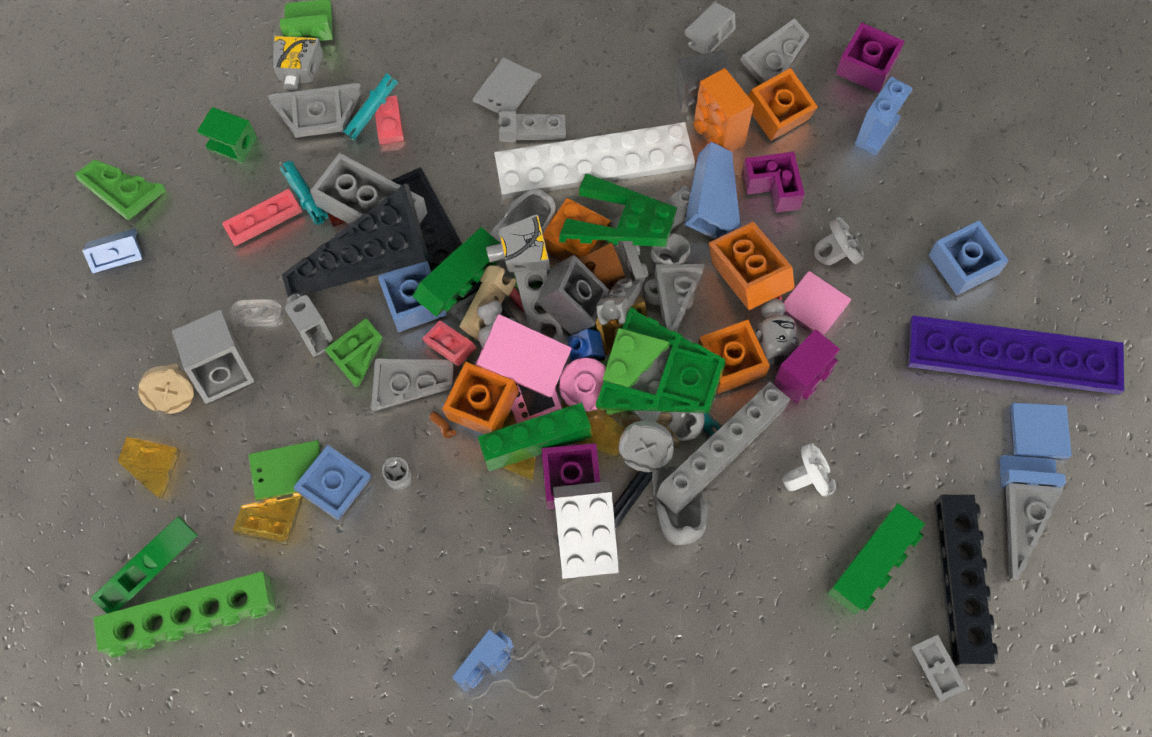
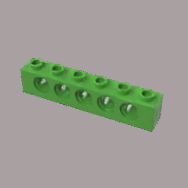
[93,571,276,658]

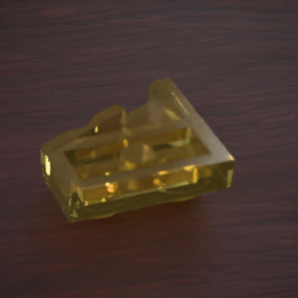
[117,437,181,499]
[232,493,304,545]

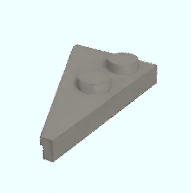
[654,264,704,332]
[1006,483,1063,581]

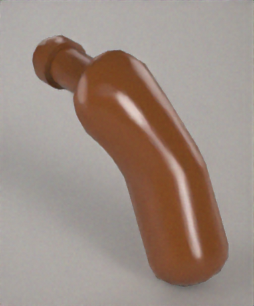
[429,411,456,438]

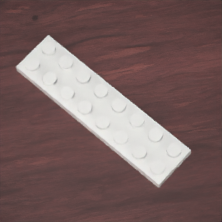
[494,122,695,199]

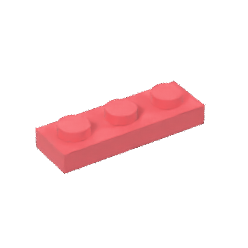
[222,189,302,246]

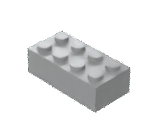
[310,153,427,224]

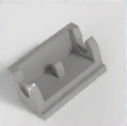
[684,2,736,54]
[911,635,967,702]

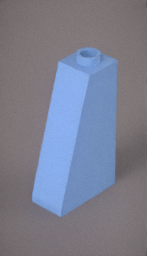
[684,142,741,239]

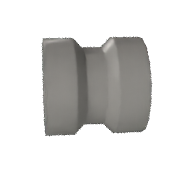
[382,457,412,490]

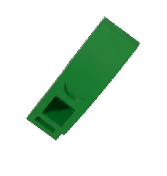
[90,515,198,614]

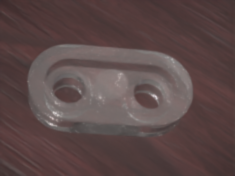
[230,300,284,327]

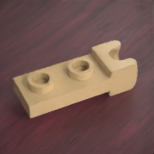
[459,266,516,340]

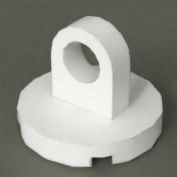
[782,443,836,497]

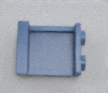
[855,77,912,156]

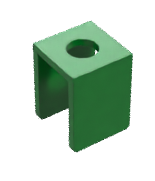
[197,107,257,163]

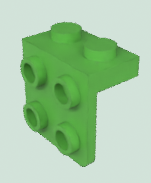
[280,0,333,41]

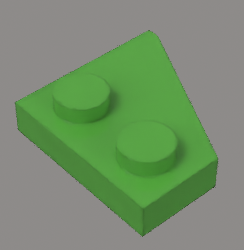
[324,318,383,388]
[603,328,670,388]

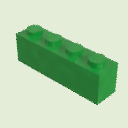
[413,227,501,317]
[477,402,592,471]
[828,503,925,615]

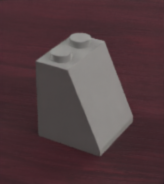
[172,309,255,404]

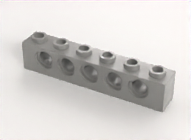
[514,267,572,387]
[656,382,790,515]

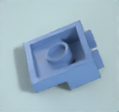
[452,629,514,692]

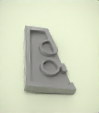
[740,18,810,84]
[371,359,455,411]

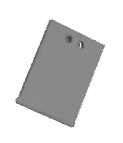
[472,57,541,113]

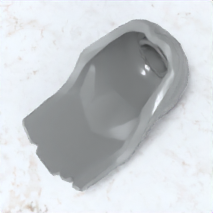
[489,189,557,243]
[652,467,708,545]

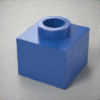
[567,329,605,361]

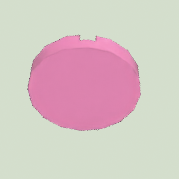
[560,358,606,412]

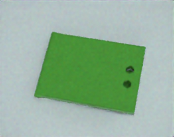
[248,440,321,501]

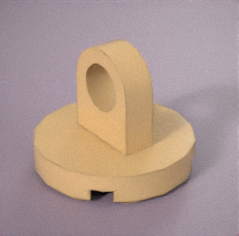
[138,364,194,414]

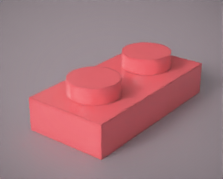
[375,96,404,145]
[422,320,476,367]

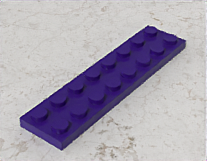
[908,315,1124,395]

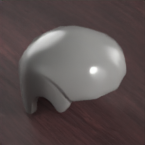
[650,233,691,264]
[668,412,704,441]

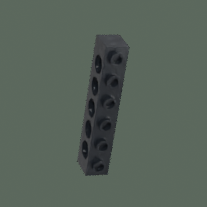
[934,495,998,668]

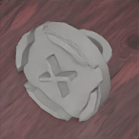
[814,216,864,265]
[619,420,674,472]

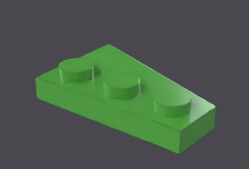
[75,160,166,220]

